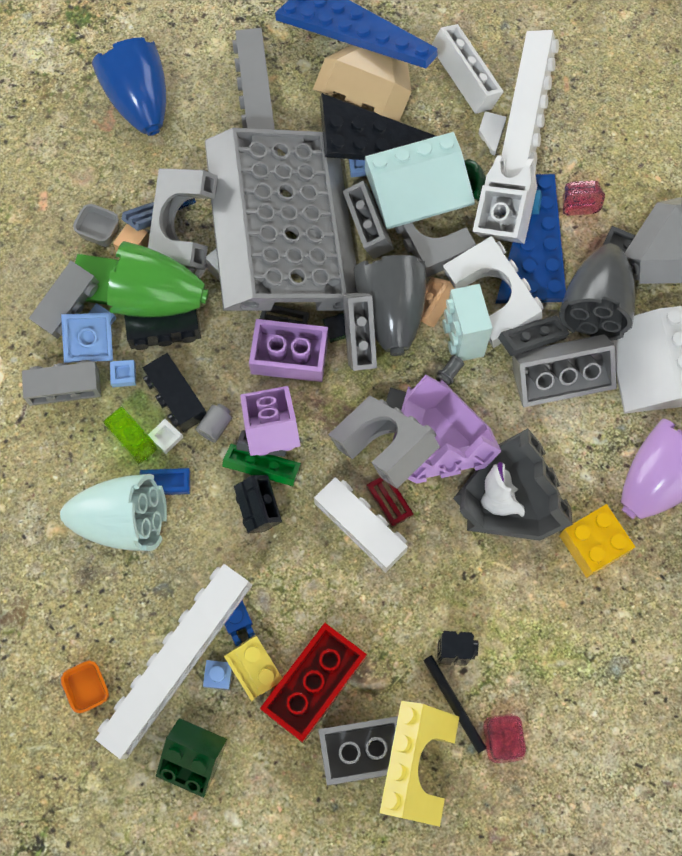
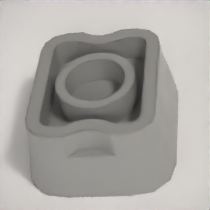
[73,204,119,247]

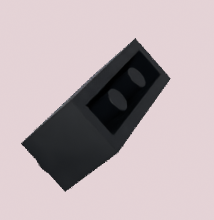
[124,309,201,350]
[142,353,206,432]

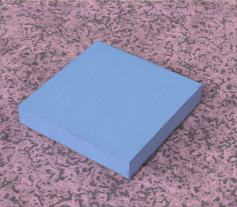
[61,313,113,363]

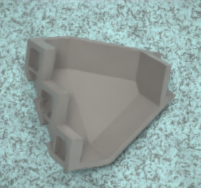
[624,197,682,284]

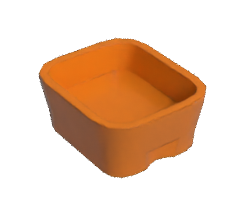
[61,660,109,714]

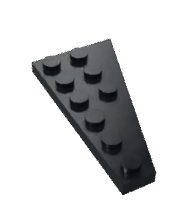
[319,93,436,160]

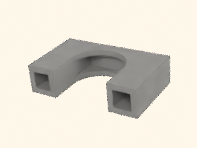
[148,168,218,270]
[394,222,476,278]
[328,396,440,488]

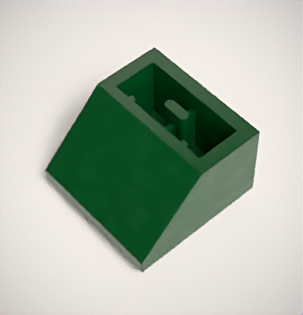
[156,718,227,798]

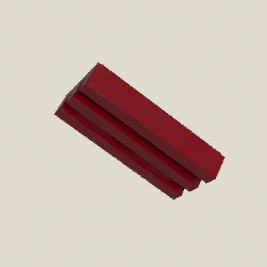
[366,477,414,528]

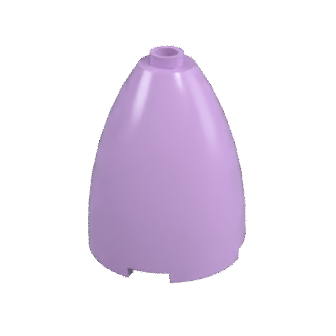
[621,419,682,519]

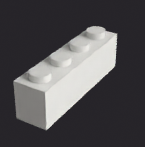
[432,24,504,114]
[314,477,408,573]

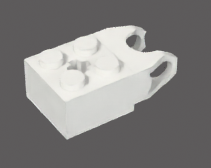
[473,155,537,244]

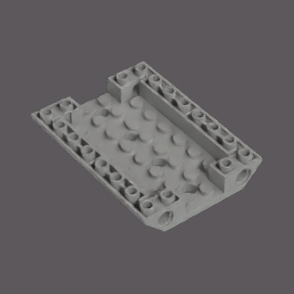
[205,128,357,311]

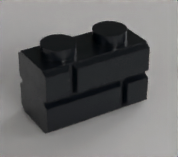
[234,475,282,534]
[437,631,479,666]

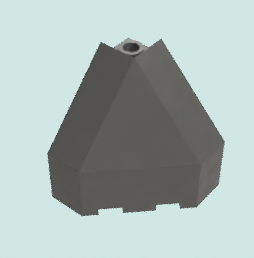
[453,429,573,541]

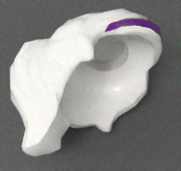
[481,462,525,517]

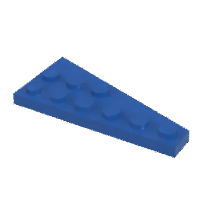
[495,174,566,304]

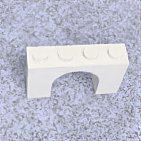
[443,236,544,348]

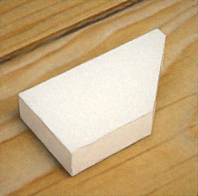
[478,111,506,155]

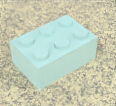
[442,284,493,361]

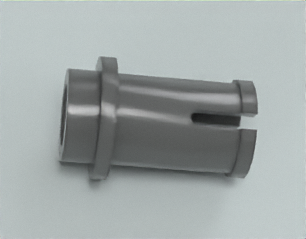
[436,355,464,385]

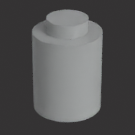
[195,404,232,443]

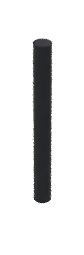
[423,655,487,754]

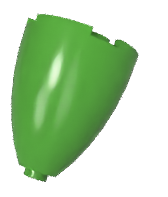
[107,241,209,317]

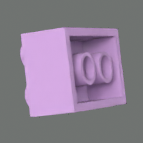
[249,319,328,382]
[240,386,301,456]

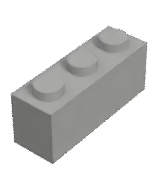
[343,181,394,259]
[29,261,99,339]
[343,293,377,371]
[22,360,101,406]

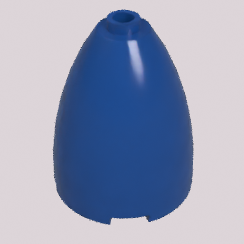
[92,37,166,136]

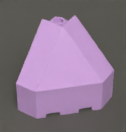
[392,375,501,484]

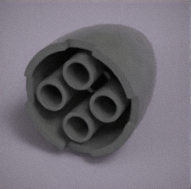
[559,243,636,341]
[354,255,426,356]

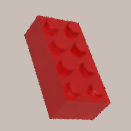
[260,623,367,744]

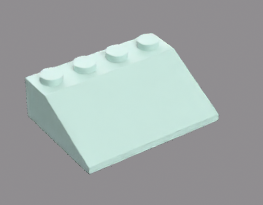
[365,132,475,230]

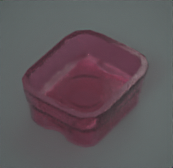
[562,180,605,216]
[483,714,526,763]

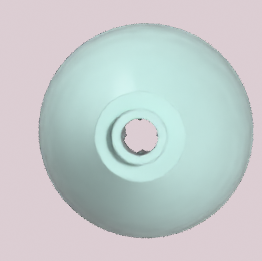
[60,474,167,551]

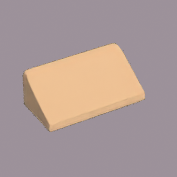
[421,277,455,327]

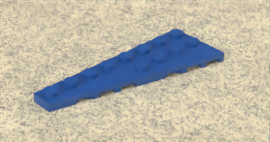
[275,0,438,69]

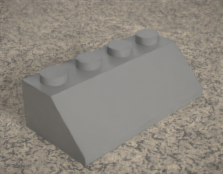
[512,334,617,407]

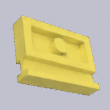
[223,635,282,701]

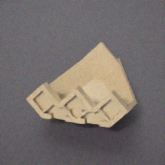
[313,45,412,122]

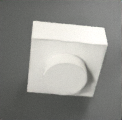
[147,419,183,454]

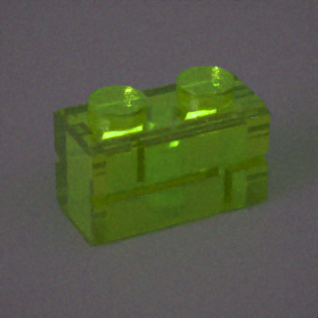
[103,407,157,464]

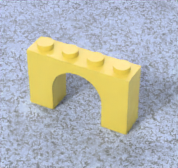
[380,701,459,827]

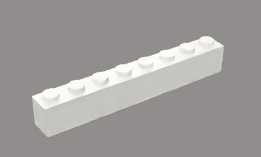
[502,30,559,178]
[95,564,252,759]

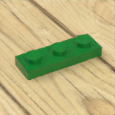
[222,444,301,486]

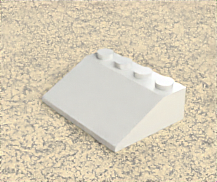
[611,306,682,414]

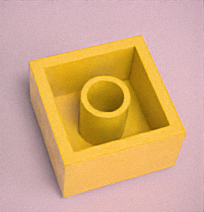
[559,504,635,578]

